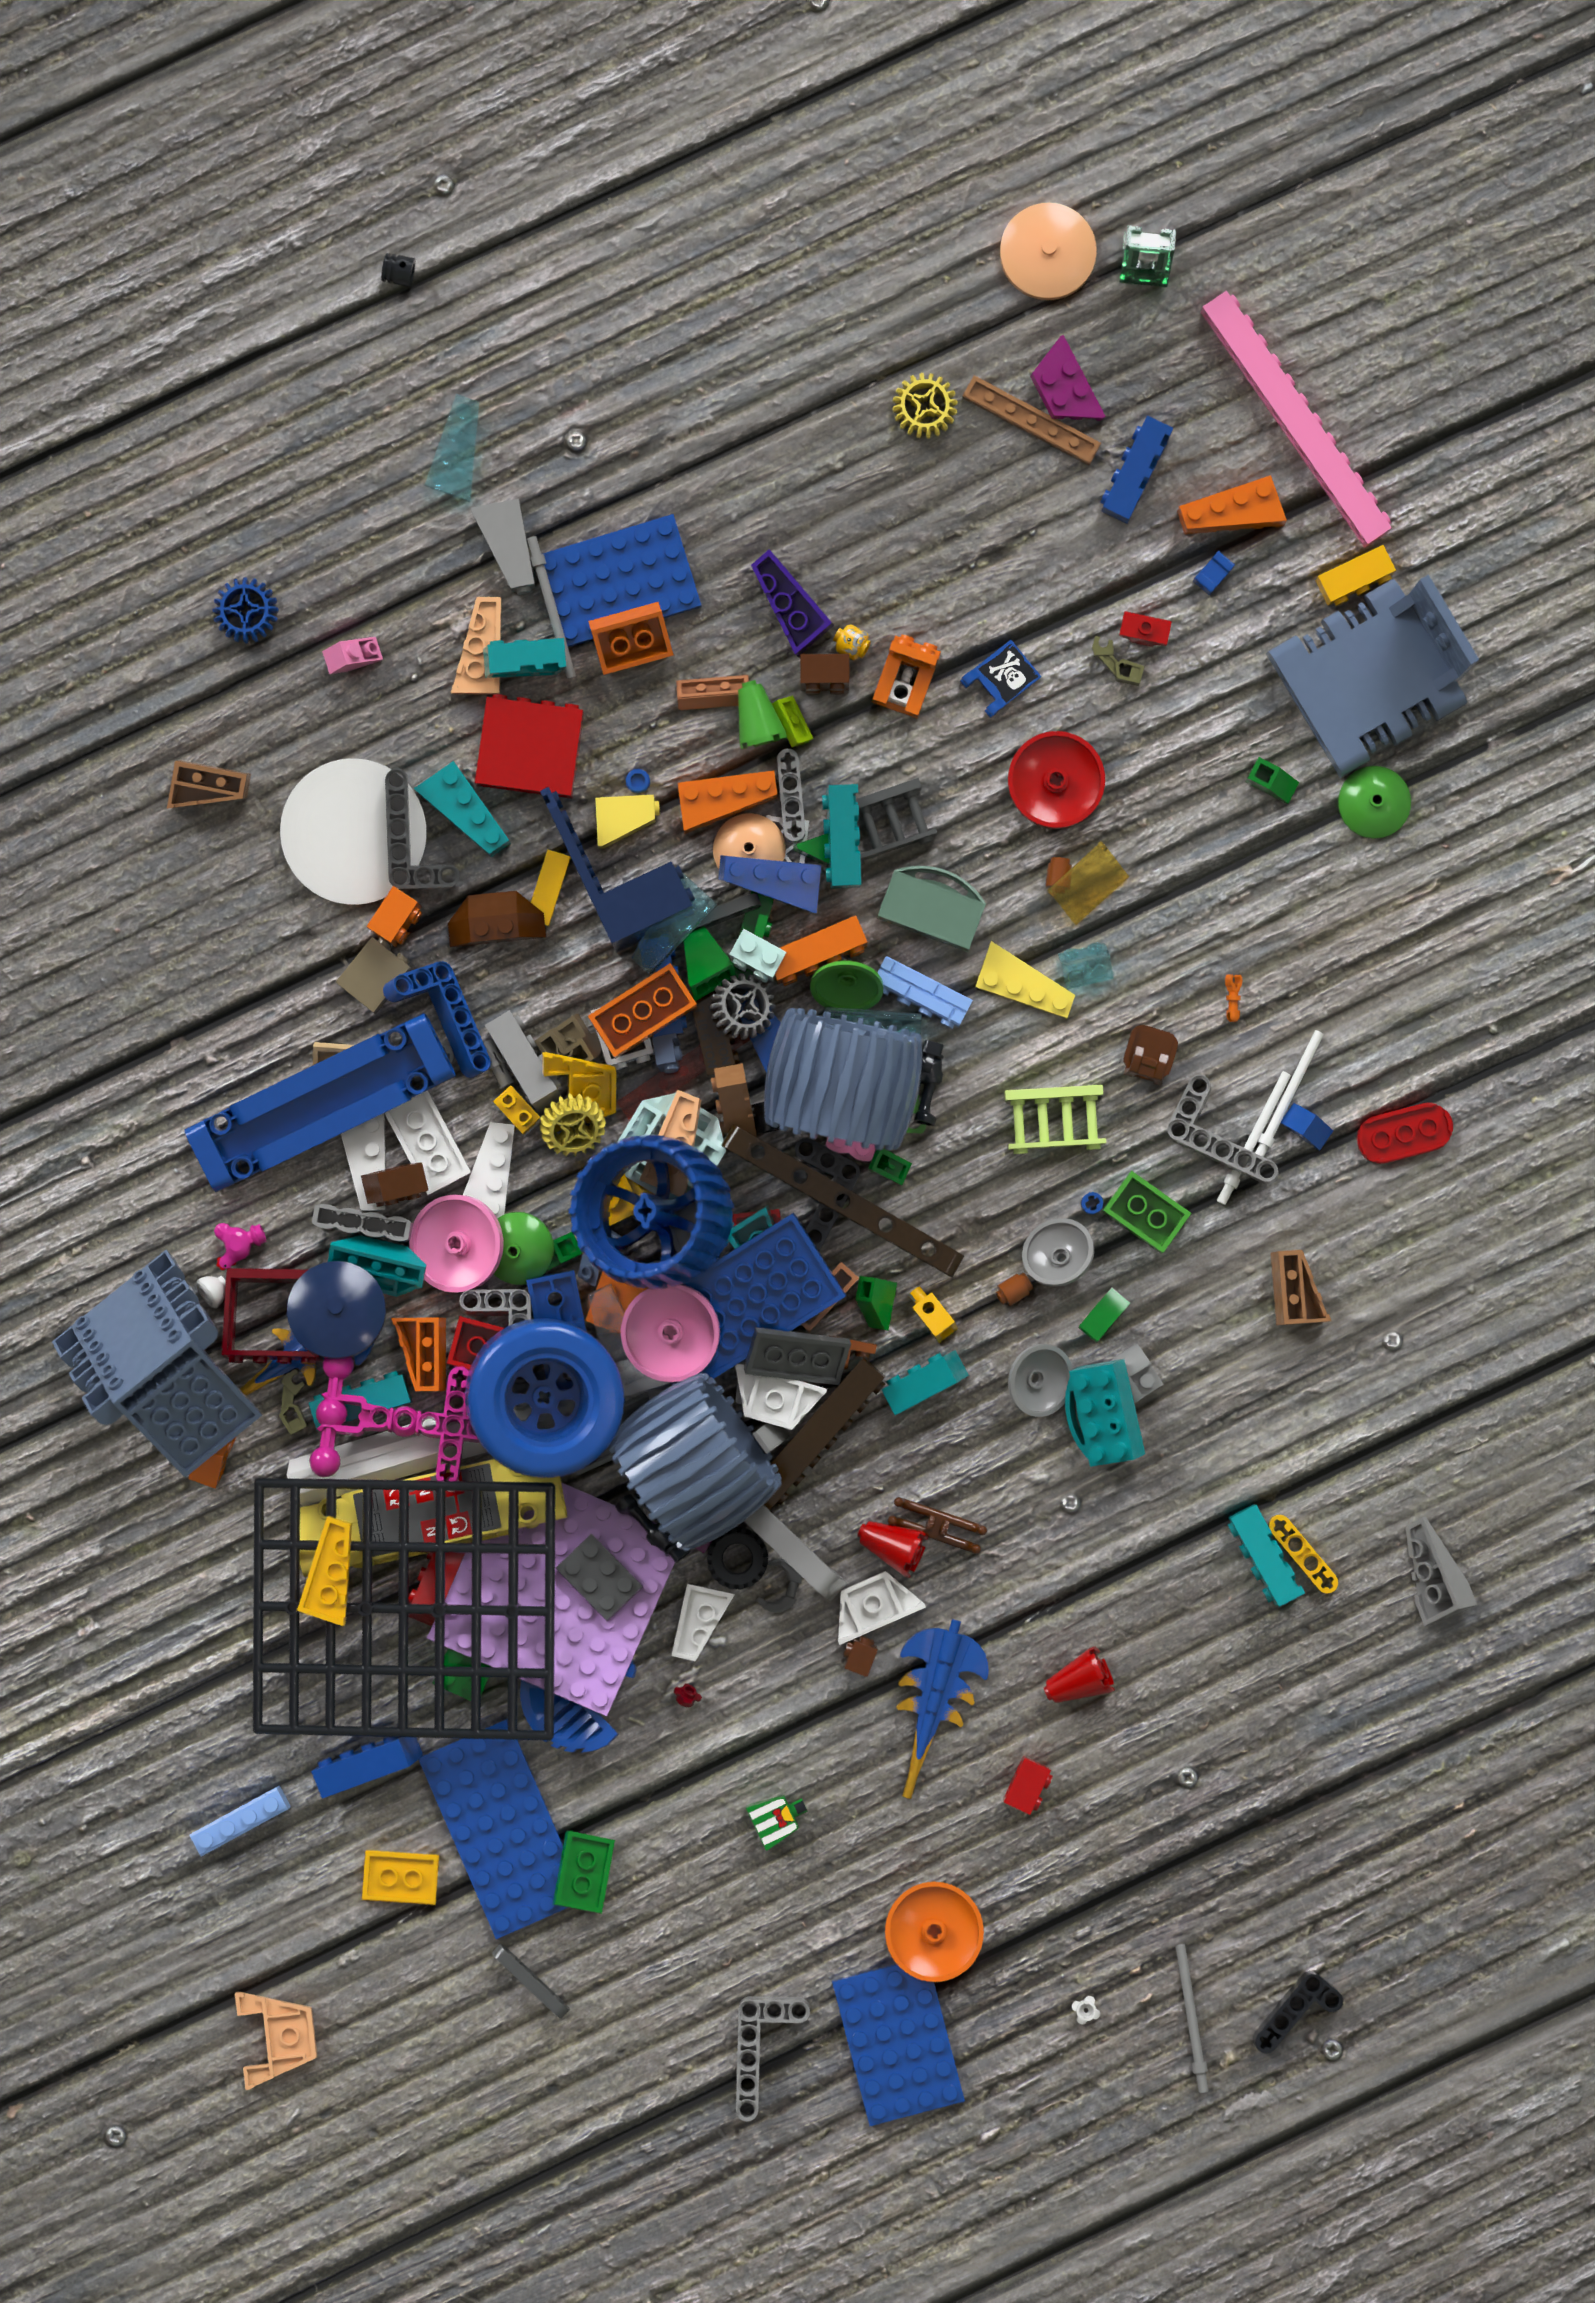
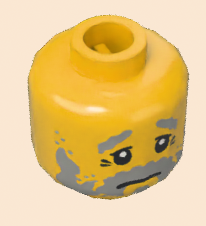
[833,624,871,661]

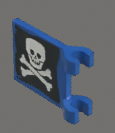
[960,640,1041,718]

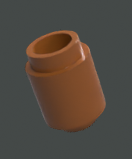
[1046,857,1072,894]
[995,1273,1033,1306]

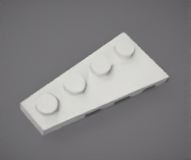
[463,1122,515,1218]

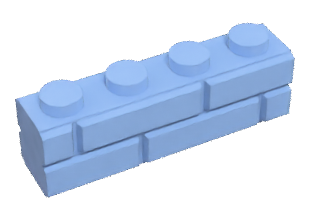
[877,956,973,1029]
[190,1785,291,1856]

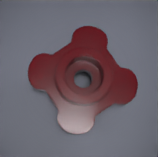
[674,1684,702,1707]

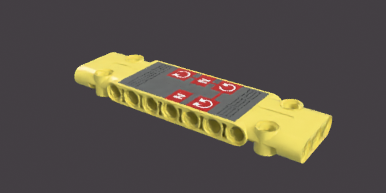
[300,1459,567,1577]

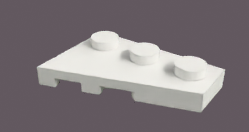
[671,1583,735,1661]

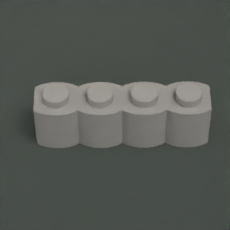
[312,1204,413,1242]

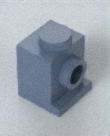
[652,1033,682,1073]

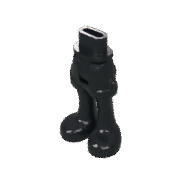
[911,1040,944,1126]
[615,1490,691,1563]

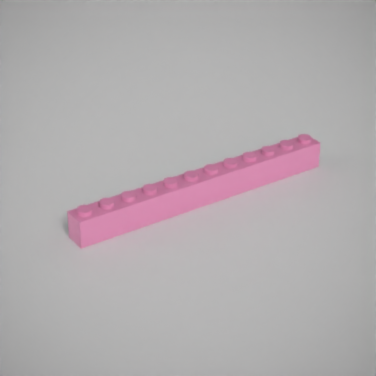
[1200,290,1392,548]

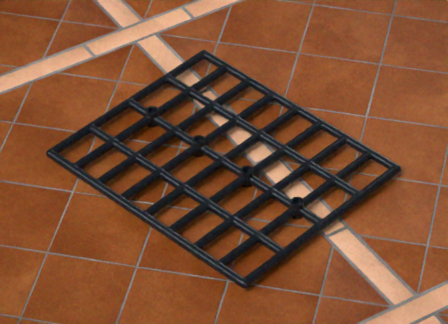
[253,1478,555,1740]

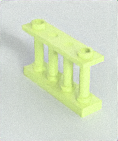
[1004,1085,1106,1154]

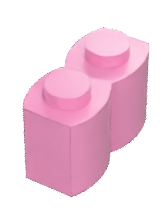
[825,1138,875,1163]

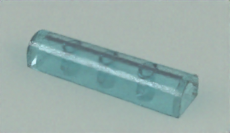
[825,1007,922,1035]

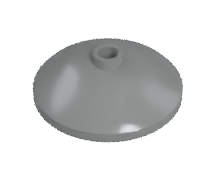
[1022,1218,1094,1287]
[1008,1344,1073,1417]

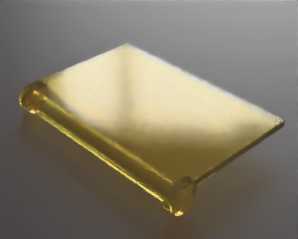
[1047,841,1129,925]

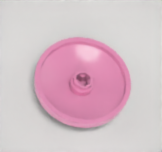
[409,1195,503,1292]
[621,1284,720,1382]

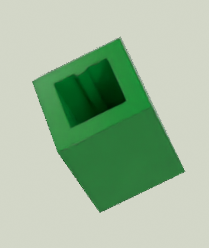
[1245,757,1299,804]
[855,1276,897,1331]

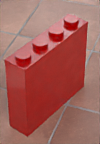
[475,694,584,799]

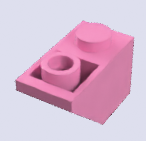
[322,637,383,674]

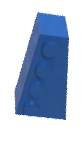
[311,1737,424,1799]

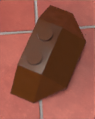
[448,891,547,948]

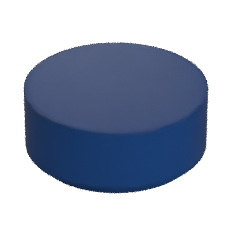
[626,769,650,794]

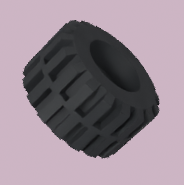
[707,1527,768,1590]

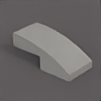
[752,1423,790,1454]

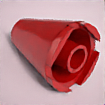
[857,1521,928,1578]
[1044,1646,1115,1703]

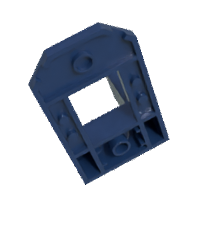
[540,787,697,953]

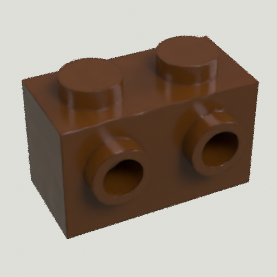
[843,1636,878,1677]

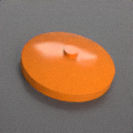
[885,1882,984,1982]

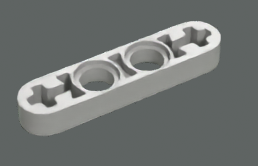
[777,749,805,844]

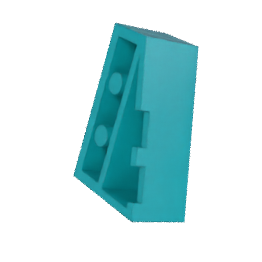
[483,638,566,678]

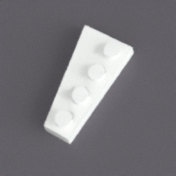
[341,1113,386,1211]

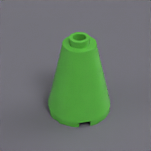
[738,680,787,750]

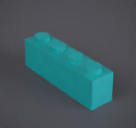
[309,1371,413,1431]

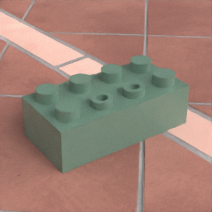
[877,866,986,952]

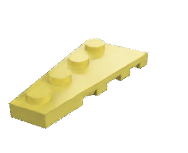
[975,941,1075,1019]

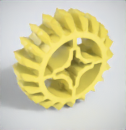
[892,373,958,439]
[539,1093,606,1157]

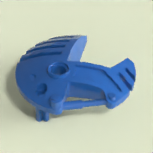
[520,1660,637,1753]

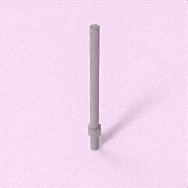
[527,536,576,679]
[1175,1943,1209,2093]

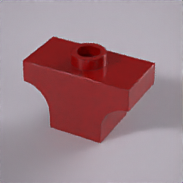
[1119,611,1172,647]

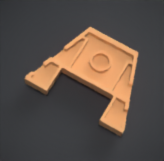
[235,1992,317,2090]

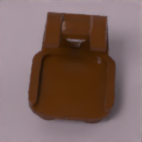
[1123,1025,1178,1086]

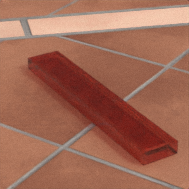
[617,1021,750,1121]

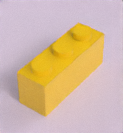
[1315,545,1396,607]

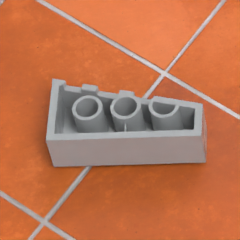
[485,1010,564,1117]

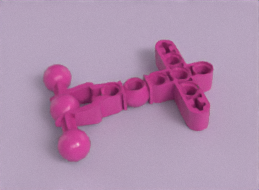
[309,1357,480,1481]

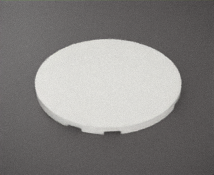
[280,758,427,904]

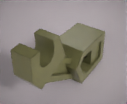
[1092,636,1145,686]
[279,1369,308,1435]

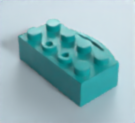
[1065,1359,1145,1467]

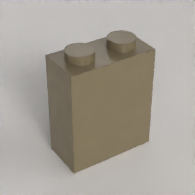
[336,937,412,1014]

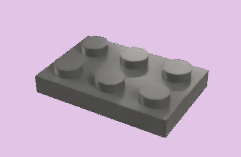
[556,1534,643,1621]

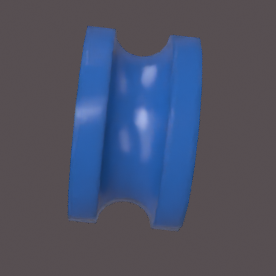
[1081,1192,1103,1214]

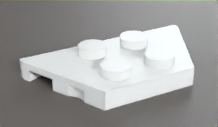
[735,1363,827,1430]
[838,1571,926,1645]

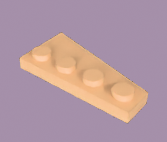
[640,1090,701,1196]

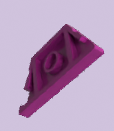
[1030,335,1106,421]

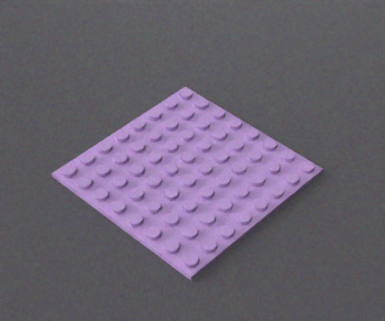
[427,1472,675,1717]

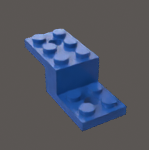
[526,1270,587,1401]

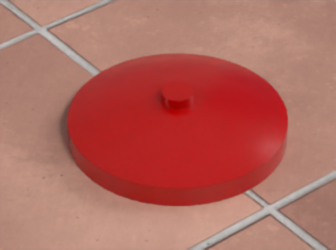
[1008,731,1105,829]

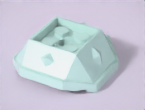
[617,1093,726,1199]

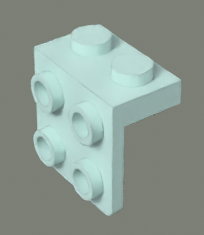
[729,929,787,983]

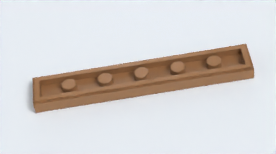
[962,375,1101,466]

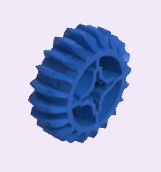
[213,577,279,643]

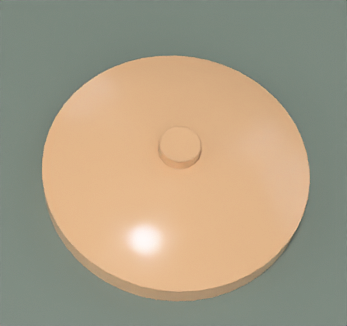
[1000,203,1097,300]

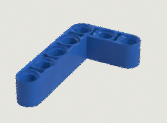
[383,961,491,1078]

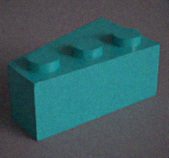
[881,1350,969,1415]

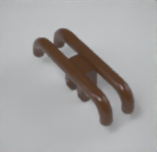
[888,1497,987,1554]

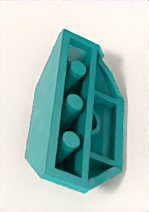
[328,1235,426,1297]

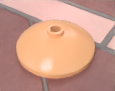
[713,813,786,869]

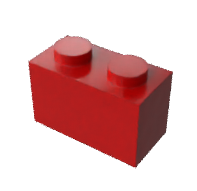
[1003,1756,1053,1815]

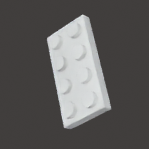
[385,1090,471,1196]

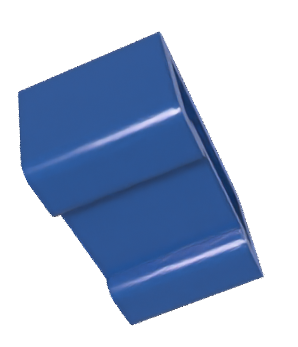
[1193,551,1235,595]

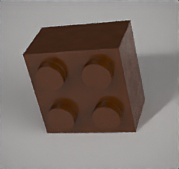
[800,654,849,695]
[361,1162,429,1207]

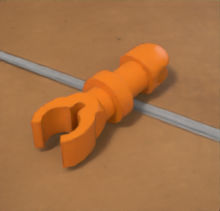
[1225,974,1242,1022]

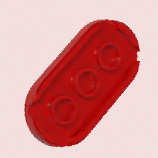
[1357,1103,1453,1164]

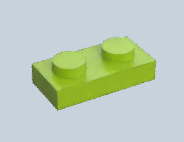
[772,695,814,747]

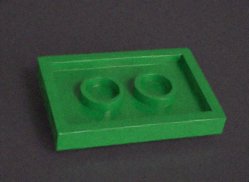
[552,1831,615,1914]

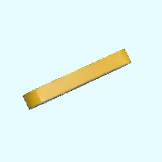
[1268,1514,1338,1594]

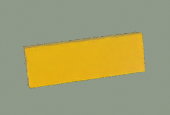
[531,849,571,926]

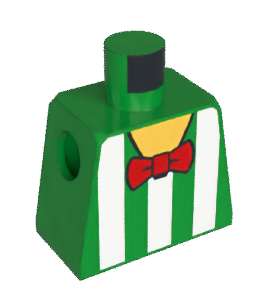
[746,1795,808,1851]

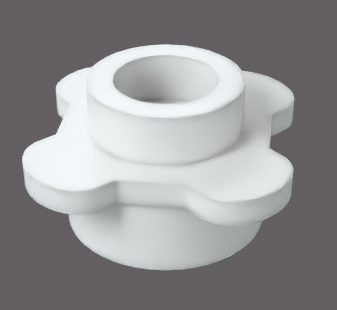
[1072,1996,1100,2025]

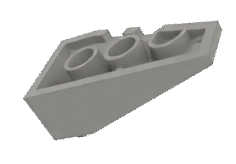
[1405,1517,1477,1626]

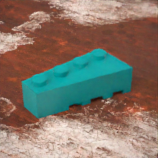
[822,784,861,889]

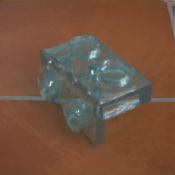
[1058,943,1114,989]

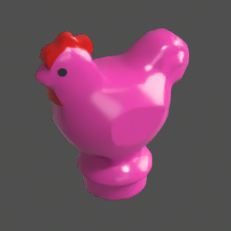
[214,1223,267,1271]

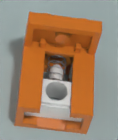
[872,634,941,719]

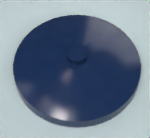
[287,1261,386,1359]

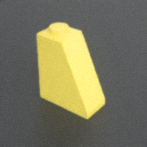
[595,795,660,849]

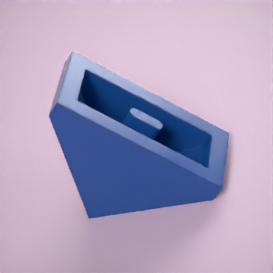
[1280,1103,1334,1151]

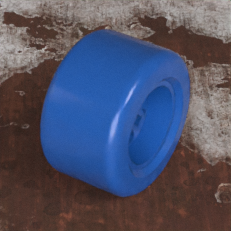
[465,1318,624,1478]

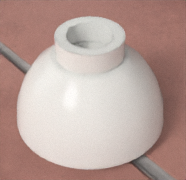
[196,1276,226,1308]

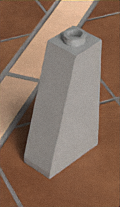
[471,499,536,595]

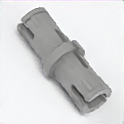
[484,1039,514,1089]

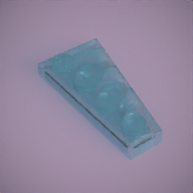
[424,394,479,502]
[631,872,717,975]

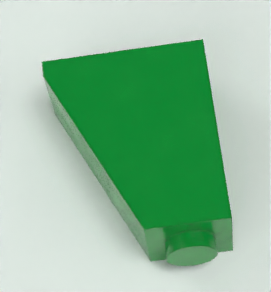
[683,926,737,1001]

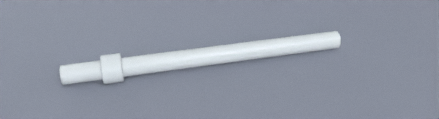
[1251,1030,1324,1161]
[1217,1071,1291,1205]

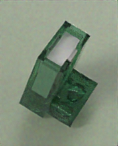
[1119,225,1176,287]

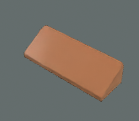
[676,675,749,710]

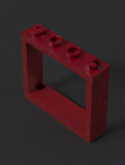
[222,1268,323,1365]

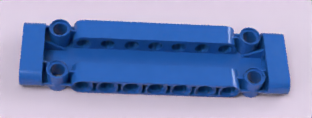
[185,1013,456,1192]

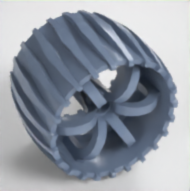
[764,1008,922,1150]
[609,1373,782,1551]

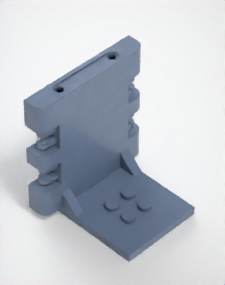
[1266,575,1479,778]
[52,1250,262,1477]

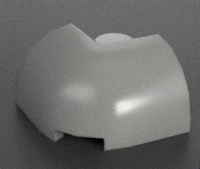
[1111,1343,1164,1403]

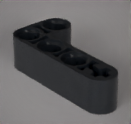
[1253,1971,1343,2053]

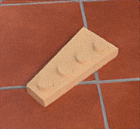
[451,597,502,695]

